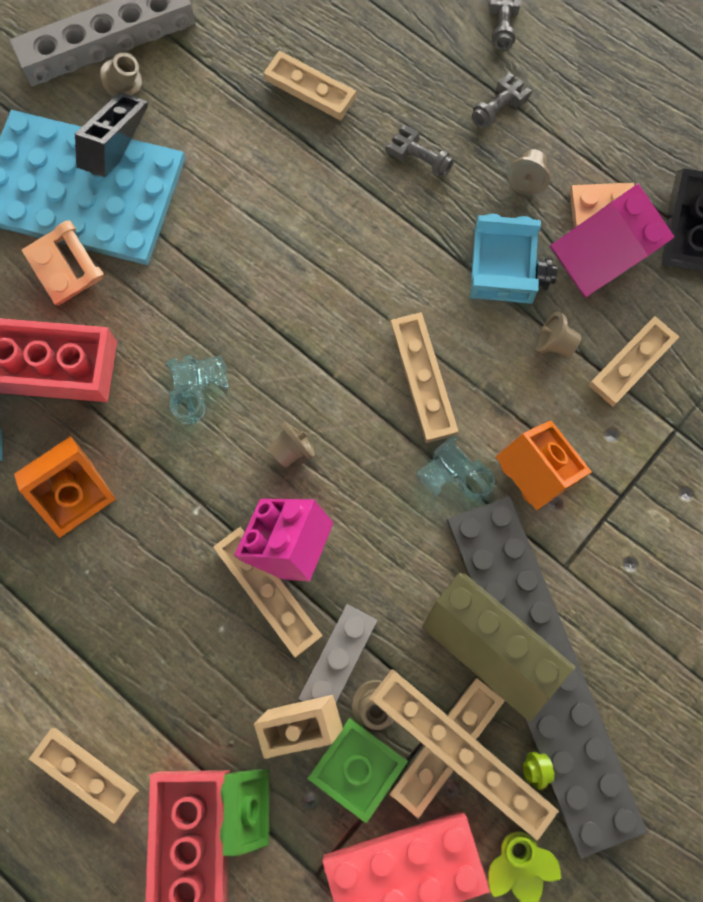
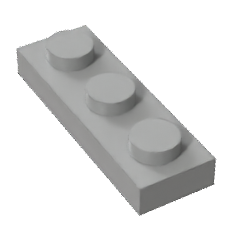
[298,604,377,703]

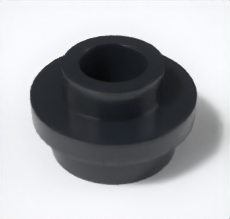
[536,258,557,290]

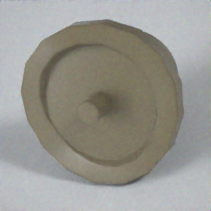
[100,53,142,97]
[507,149,551,195]
[535,311,581,358]
[268,422,315,468]
[352,680,395,730]

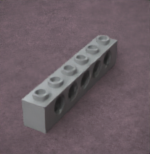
[10,0,196,87]

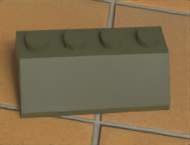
[422,573,576,722]

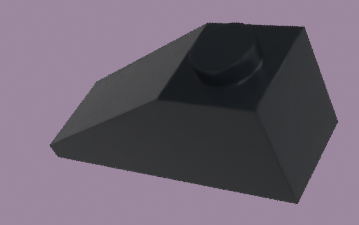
[75,92,148,177]

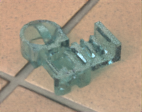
[166,355,229,424]
[415,436,495,501]

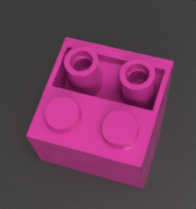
[234,499,333,582]

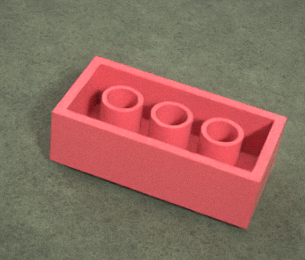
[0,319,117,402]
[146,770,230,902]
[323,810,490,902]

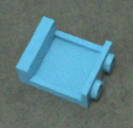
[470,214,541,304]

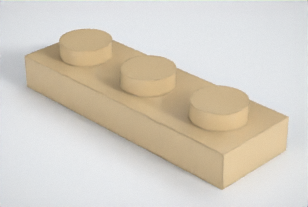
[263,51,356,121]
[588,316,679,407]
[29,728,139,824]

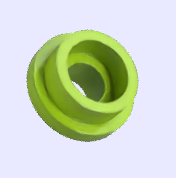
[523,752,554,790]

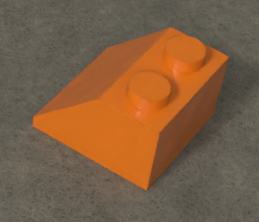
[496,420,592,511]
[14,436,116,538]

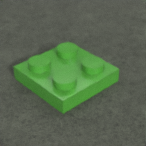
[308,718,408,824]
[220,769,270,856]

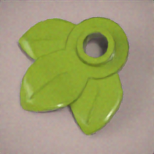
[488,831,561,902]

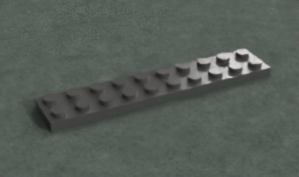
[447,496,648,859]

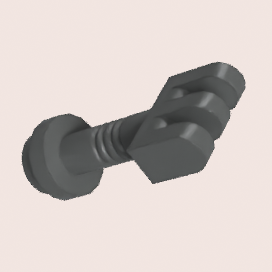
[489,0,520,50]
[471,73,533,128]
[385,125,454,176]

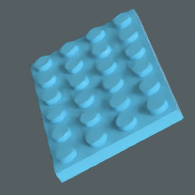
[0,110,186,265]

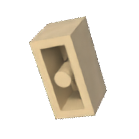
[254,695,343,759]

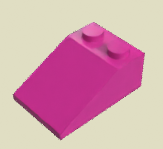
[549,183,674,298]

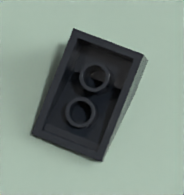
[662,168,703,271]

